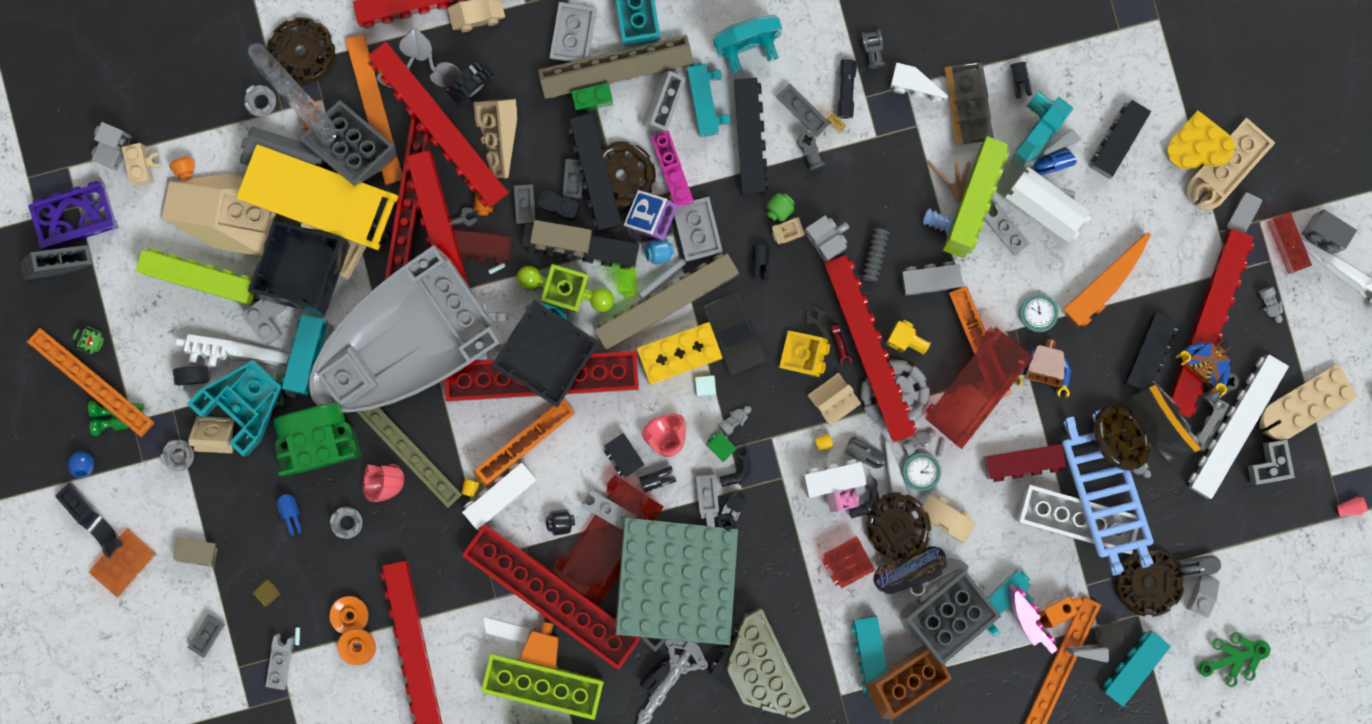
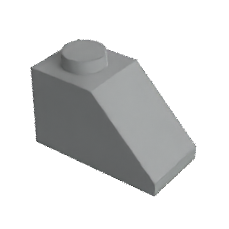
[1186,575,1220,618]

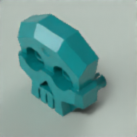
[713,14,782,74]
[1013,91,1074,164]

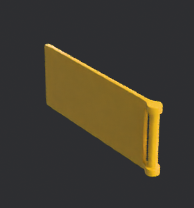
[237,145,399,250]

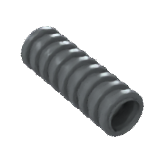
[862,228,890,282]

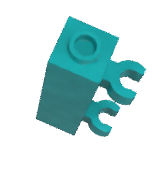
[687,62,731,138]
[987,570,1035,637]

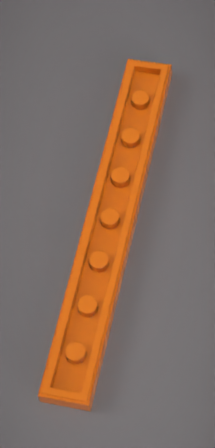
[345,34,402,185]
[27,328,154,438]
[1024,596,1101,724]

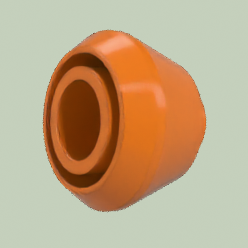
[169,156,195,180]

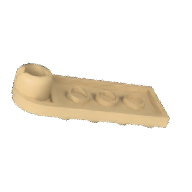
[1187,118,1275,210]
[1259,364,1358,440]

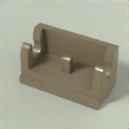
[173,538,218,567]

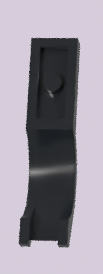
[55,483,124,559]

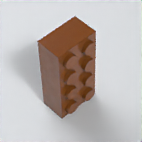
[864,646,952,719]

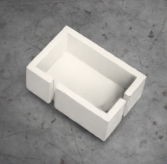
[803,459,867,498]

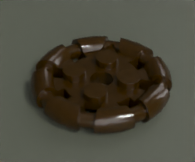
[267,17,335,85]
[601,141,656,209]
[1093,404,1151,471]
[865,492,931,560]
[1115,548,1185,617]

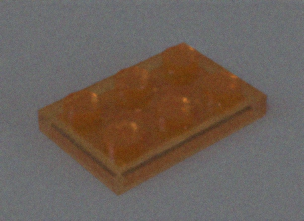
[89,528,157,597]

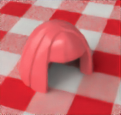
[641,413,686,457]
[363,464,404,502]

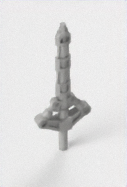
[637,640,708,724]

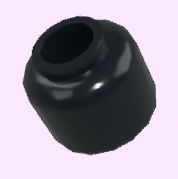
[546,509,575,536]

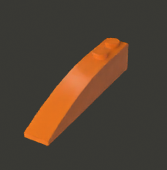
[1061,232,1151,328]
[949,286,1012,401]
[473,399,575,488]

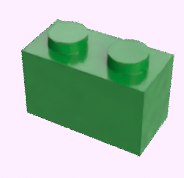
[571,83,614,114]
[707,432,737,462]

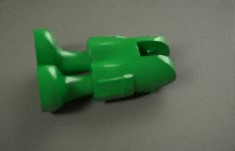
[88,400,145,436]

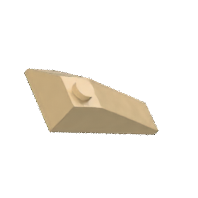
[473,99,517,178]

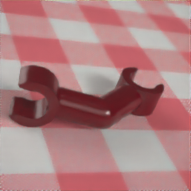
[830,322,852,367]

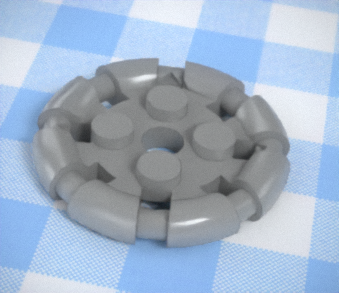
[861,359,930,427]

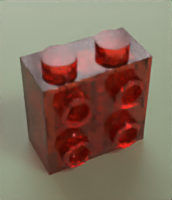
[821,536,875,589]

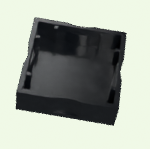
[248,220,350,316]
[492,299,600,408]

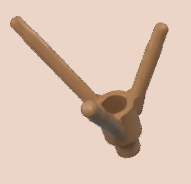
[927,160,970,202]

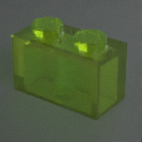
[617,268,639,299]

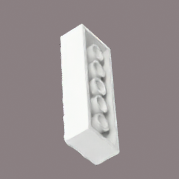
[1016,485,1139,554]

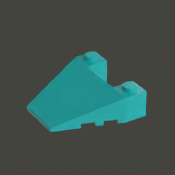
[187,360,282,456]

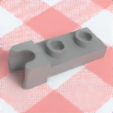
[984,203,1030,256]
[581,490,637,530]
[265,634,295,690]

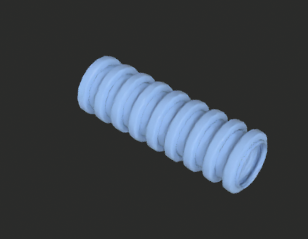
[923,208,954,234]

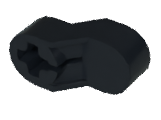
[718,492,745,530]

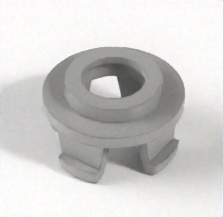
[244,85,276,117]
[160,440,194,471]
[329,507,363,539]

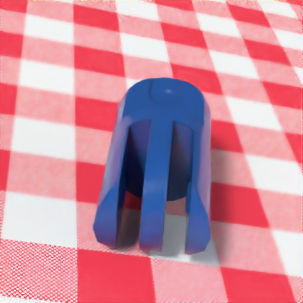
[1034,148,1077,175]
[277,494,301,536]

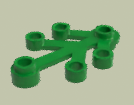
[1197,632,1271,687]

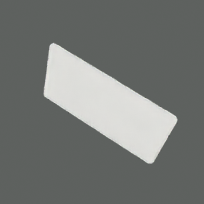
[483,617,530,643]

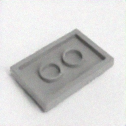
[550,2,597,62]
[674,197,723,262]

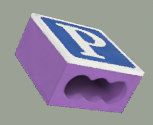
[624,190,678,241]

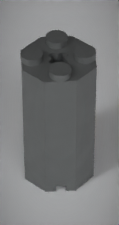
[240,126,328,169]

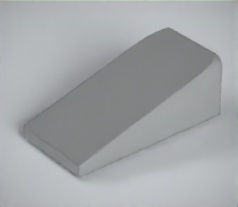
[1040,129,1082,157]
[1226,192,1263,233]
[1065,644,1109,662]

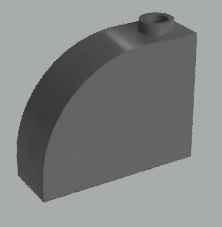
[20,245,92,280]

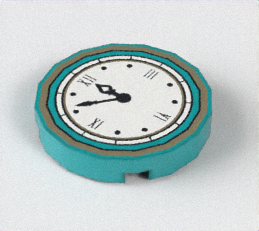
[1020,294,1059,332]
[902,453,941,491]

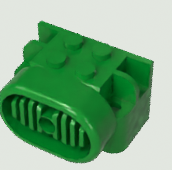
[274,402,362,476]

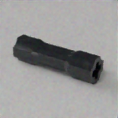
[837,59,857,119]

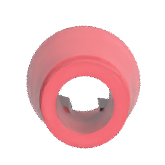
[1337,496,1368,517]

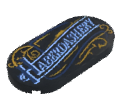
[873,546,948,594]

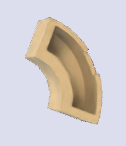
[447,0,505,32]
[922,495,976,543]

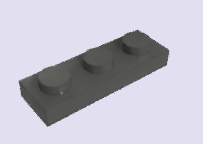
[776,83,830,137]

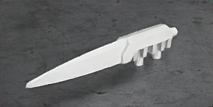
[1297,239,1372,304]
[176,334,291,367]
[885,439,934,549]

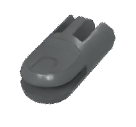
[845,437,886,469]
[1178,556,1221,579]

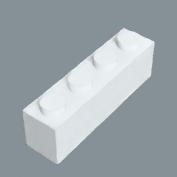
[462,462,538,530]

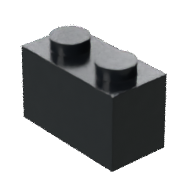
[604,433,645,478]

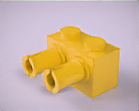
[885,320,931,355]

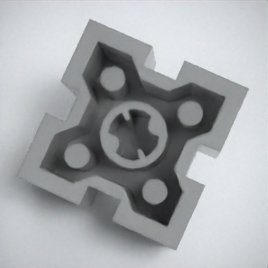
[804,215,850,263]

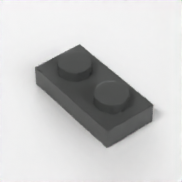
[563,159,584,199]
[514,184,536,224]
[187,614,226,658]

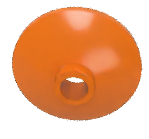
[330,596,369,634]
[337,629,376,665]

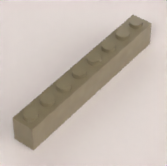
[538,35,693,99]
[595,253,739,351]

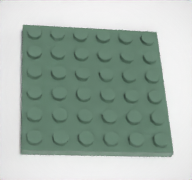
[615,518,738,646]

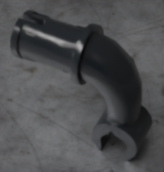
[719,447,751,487]
[848,478,880,519]

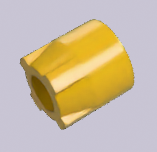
[815,433,834,451]
[462,478,480,497]

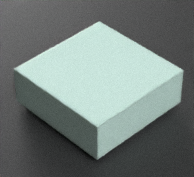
[695,376,716,397]

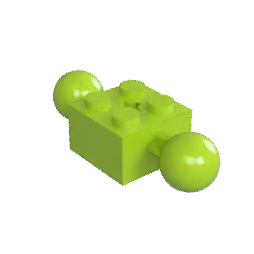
[516,264,614,313]

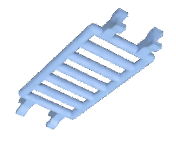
[1062,410,1153,576]

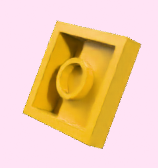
[779,331,830,377]

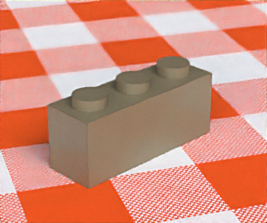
[530,220,592,257]

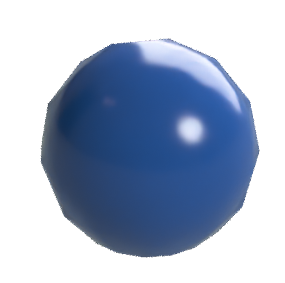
[67,451,95,478]

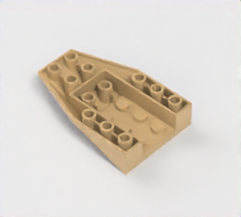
[161,174,277,258]

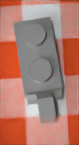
[1194,399,1230,452]
[696,474,719,527]

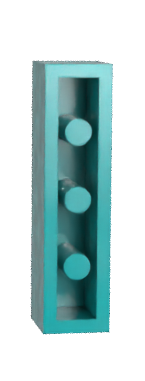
[281,314,329,396]
[851,615,887,697]
[1102,630,1171,707]

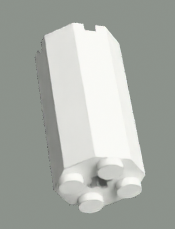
[1004,167,1091,244]

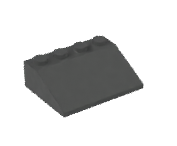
[299,100,397,187]
[901,570,1001,665]

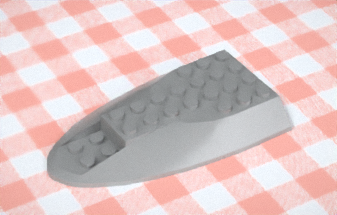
[309,245,501,413]

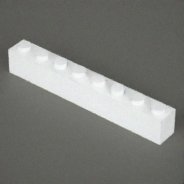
[1188,355,1289,499]

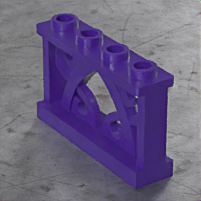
[28,181,118,251]

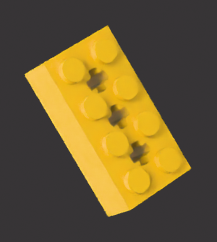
[637,322,722,386]

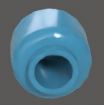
[644,238,674,265]

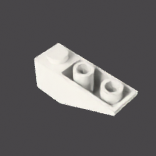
[890,63,948,103]

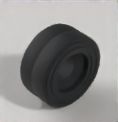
[173,366,209,386]

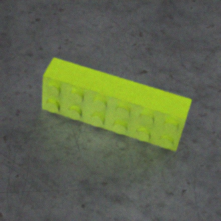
[943,136,1009,259]
[135,248,256,306]
[481,653,604,720]

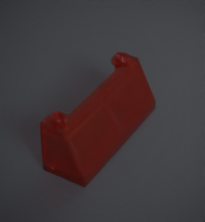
[925,325,1034,449]
[551,475,664,603]

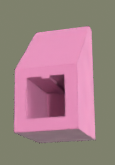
[826,488,859,513]

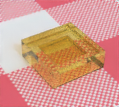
[827,114,846,134]
[253,580,281,607]

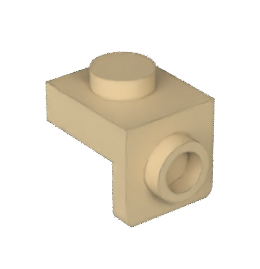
[772,217,805,244]

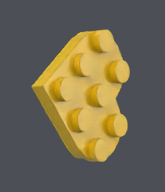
[1167,111,1235,170]

